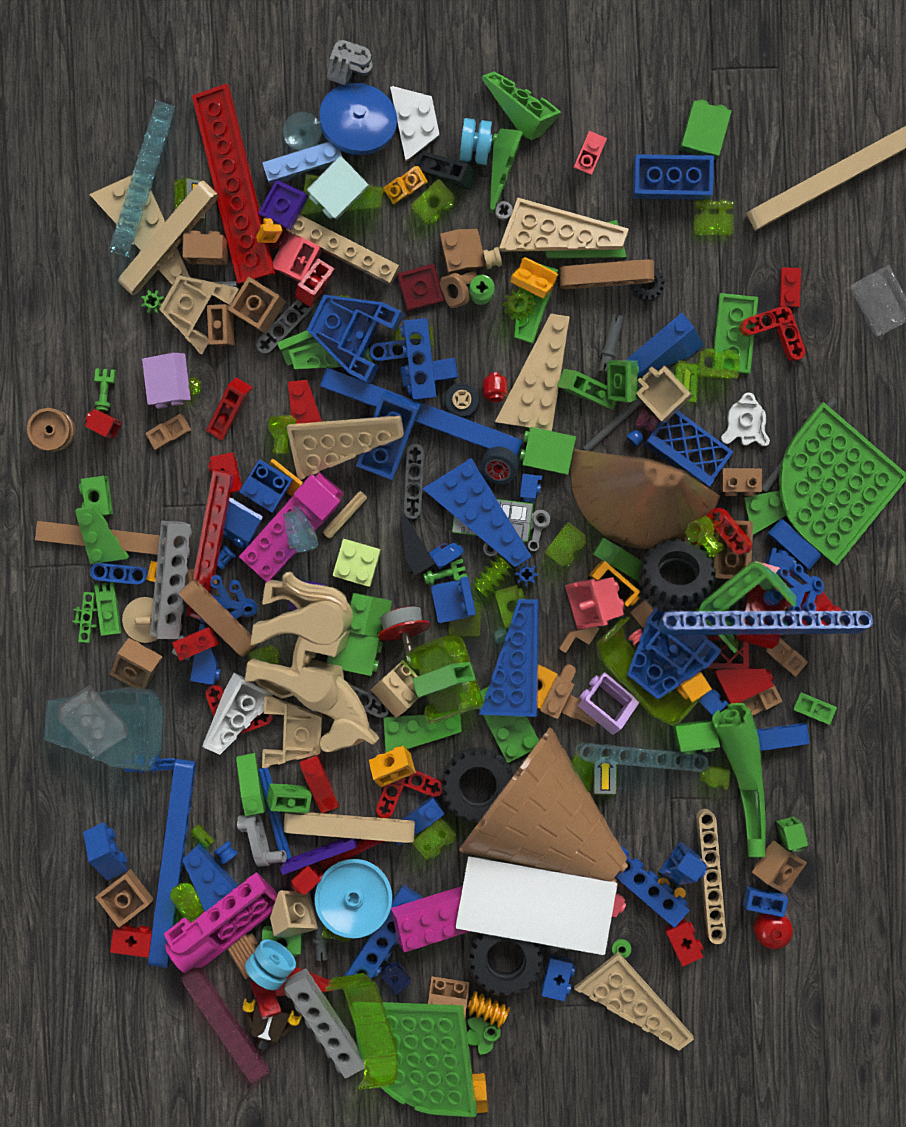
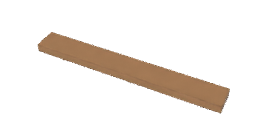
[35,521,191,558]

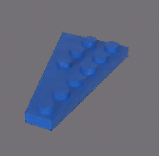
[422,458,532,567]
[479,599,539,717]

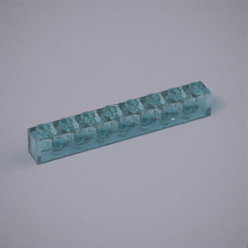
[110,100,175,257]

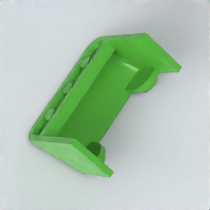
[700,562,796,653]

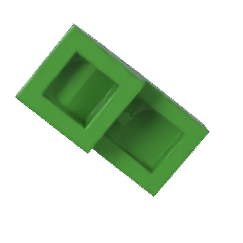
[793,692,837,725]

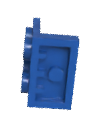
[431,576,476,623]

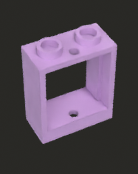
[577,672,640,735]

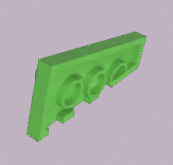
[545,220,627,259]
[514,258,559,344]

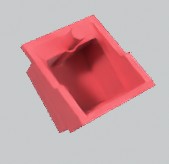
[564,577,625,629]

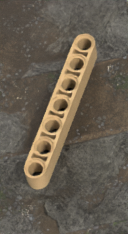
[118,181,218,295]
[696,809,726,944]
[284,812,415,843]

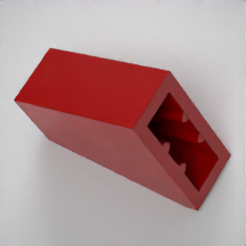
[712,667,774,704]

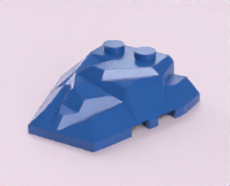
[627,607,722,699]

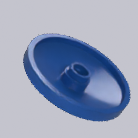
[319,83,397,155]

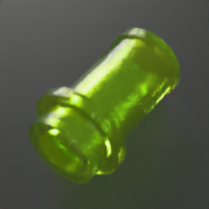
[190,824,215,849]

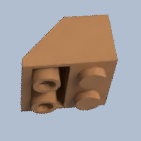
[427,976,469,1016]

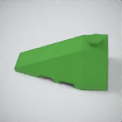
[482,71,561,140]
[490,129,523,213]

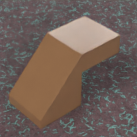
[558,627,599,653]

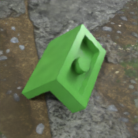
[277,331,318,366]

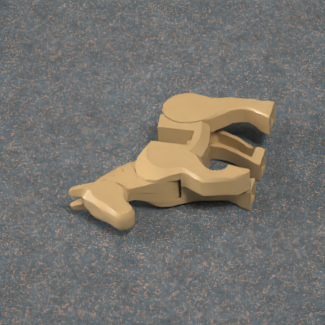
[245,572,379,753]

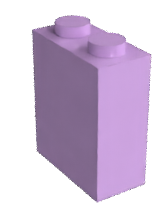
[142,353,191,408]

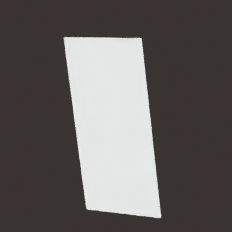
[456,857,617,955]

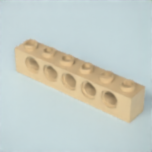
[286,215,399,286]

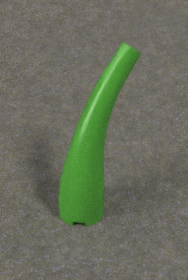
[712,703,766,858]

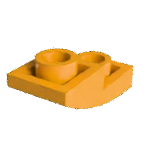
[383,166,428,204]

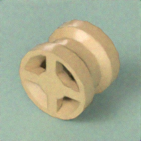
[483,247,502,269]

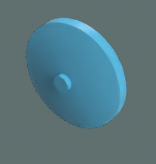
[315,859,393,938]

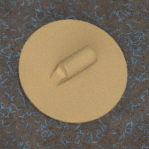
[122,597,168,643]

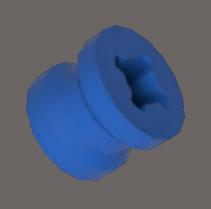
[214,840,238,864]

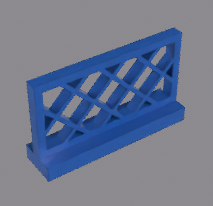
[643,411,734,488]

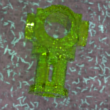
[268,415,296,454]
[685,516,724,557]

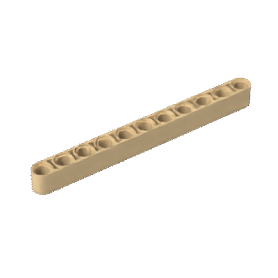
[746,126,906,231]

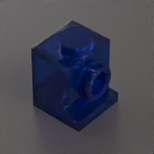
[381,961,411,995]

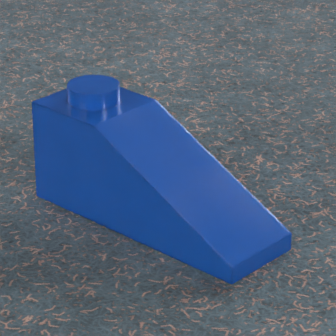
[190,623,221,685]
[397,796,445,845]

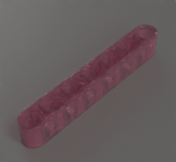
[180,967,270,1085]

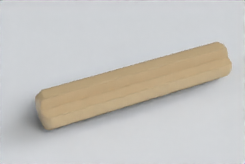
[323,491,367,538]

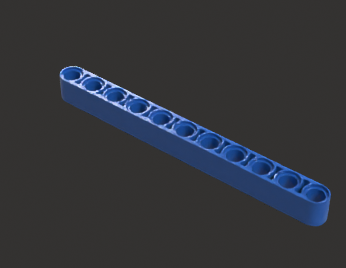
[320,368,523,456]
[658,611,873,635]
[148,759,196,968]

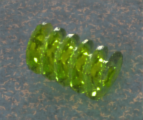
[473,555,513,598]
[170,883,205,922]

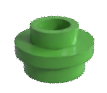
[612,939,631,958]

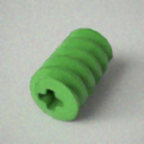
[469,275,495,305]

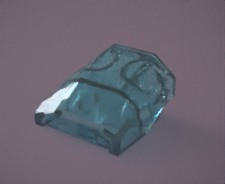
[284,506,319,552]

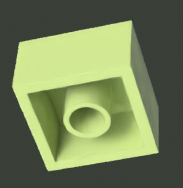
[333,539,382,587]

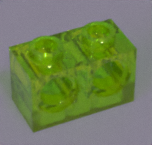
[697,348,740,379]

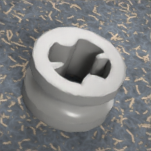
[495,201,513,220]

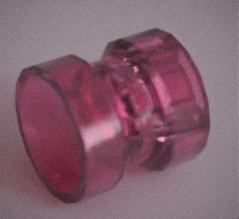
[634,408,659,433]

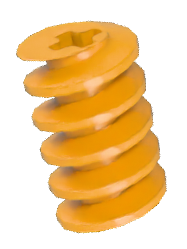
[467,991,510,1029]

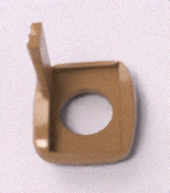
[440,270,477,308]

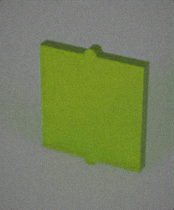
[448,602,482,637]

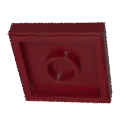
[397,264,444,312]

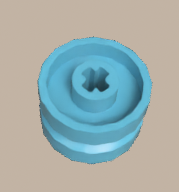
[460,118,492,165]
[245,939,296,990]

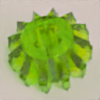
[503,288,536,321]

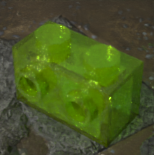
[544,522,587,567]
[411,816,456,860]

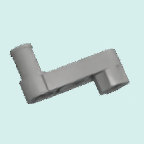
[237,814,287,867]

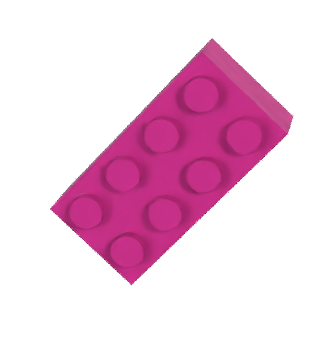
[391,886,470,952]

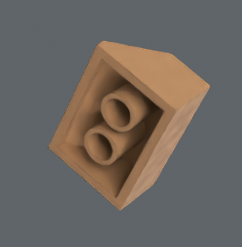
[714,521,753,579]

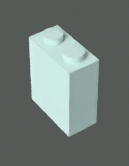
[307,156,370,220]

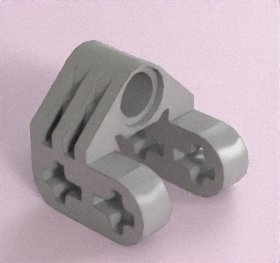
[327,40,373,86]

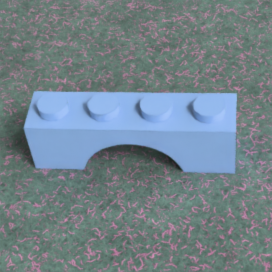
[263,142,342,186]

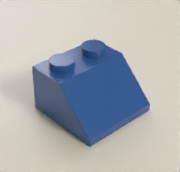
[222,498,263,548]

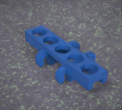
[124,753,176,774]

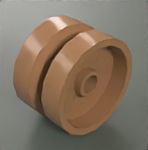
[27,408,76,452]

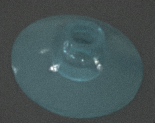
[283,111,322,151]

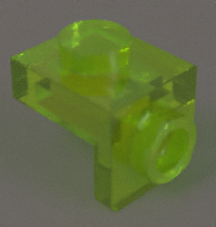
[247,645,280,664]

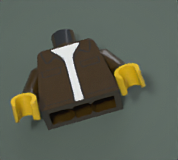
[242,998,302,1050]

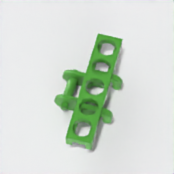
[72,592,98,643]

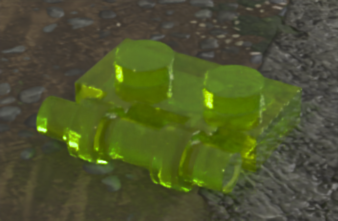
[694,199,734,235]

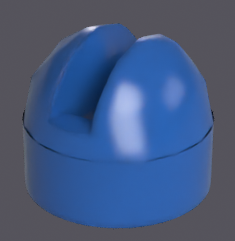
[626,430,643,447]

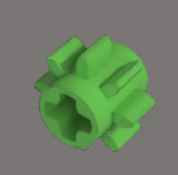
[141,290,165,314]

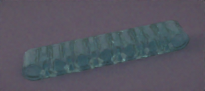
[575,742,708,772]

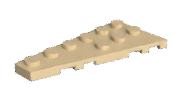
[499,198,629,252]
[495,314,569,431]
[287,416,404,480]
[575,952,694,1050]

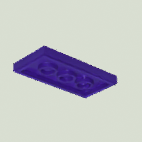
[280,838,358,875]

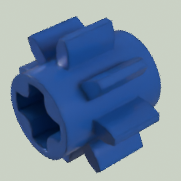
[514,562,539,586]

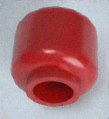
[482,372,508,402]

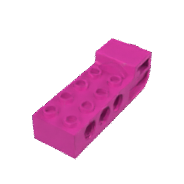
[239,472,344,582]
[164,872,277,973]

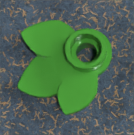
[467,1017,501,1055]

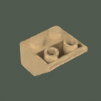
[371,660,419,718]

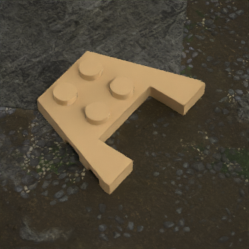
[159,275,239,355]
[262,695,322,768]

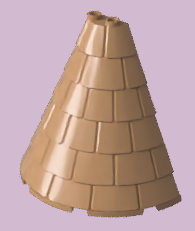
[570,449,720,549]
[459,727,628,883]

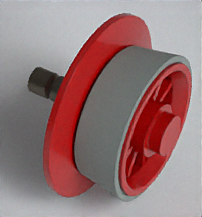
[378,607,431,653]

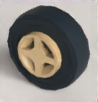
[445,383,479,418]

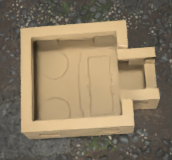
[636,366,693,423]

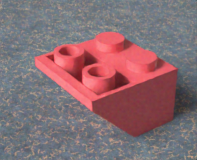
[272,233,322,282]

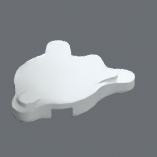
[721,393,770,446]

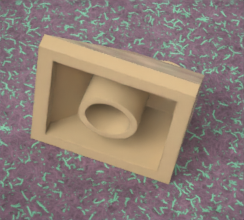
[270,890,318,937]

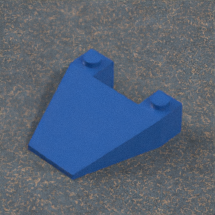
[307,295,405,384]

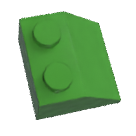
[607,360,639,402]
[347,593,392,637]

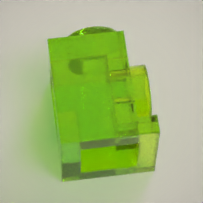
[700,765,730,790]

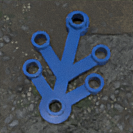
[764,564,824,611]
[199,575,257,623]

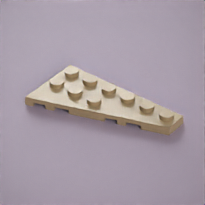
[89,171,190,285]

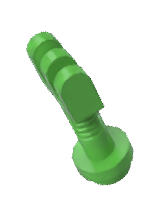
[94,368,116,412]
[423,559,467,586]

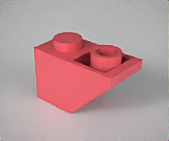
[574,131,607,175]

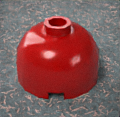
[753,913,793,950]

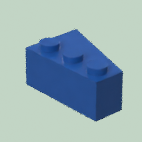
[658,841,707,885]
[182,842,238,912]

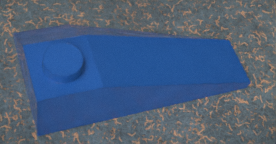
[626,313,704,378]

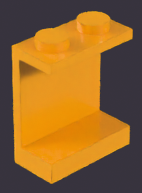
[589,561,640,606]

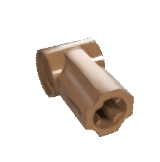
[562,695,598,727]

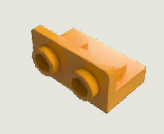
[510,257,558,299]

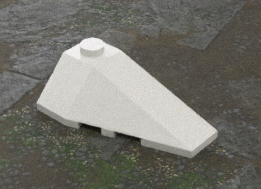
[203,673,273,755]

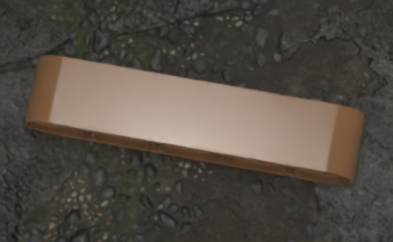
[559,259,654,289]
[179,579,258,657]

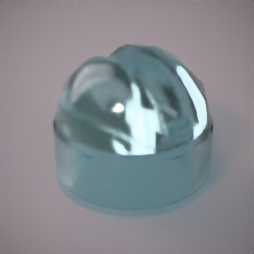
[493,627,508,644]

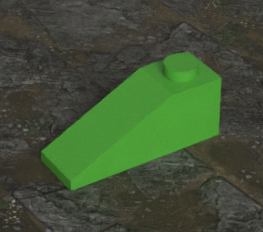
[557,369,617,410]
[592,538,642,582]
[236,753,267,816]

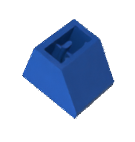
[239,459,293,513]

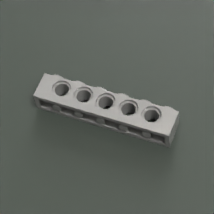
[150,521,192,639]
[284,968,365,1079]

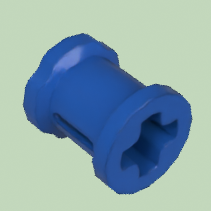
[217,545,237,570]

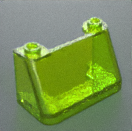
[405,635,483,725]

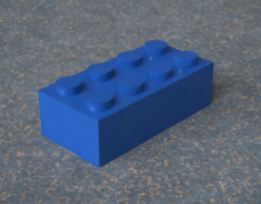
[632,154,714,200]
[356,390,421,480]

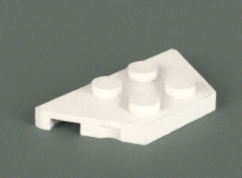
[390,86,440,161]

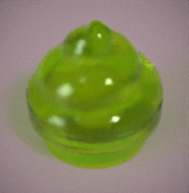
[188,377,202,396]

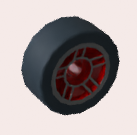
[480,446,519,484]

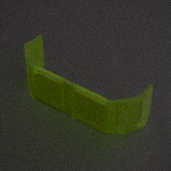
[597,617,701,726]
[326,973,398,1090]

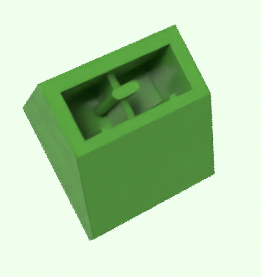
[673,720,720,754]

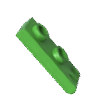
[94,582,122,636]

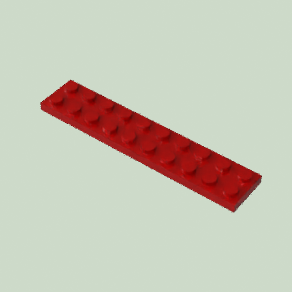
[192,84,275,284]

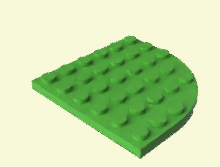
[779,402,906,566]
[352,1001,477,1117]

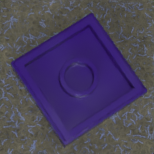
[258,180,309,231]

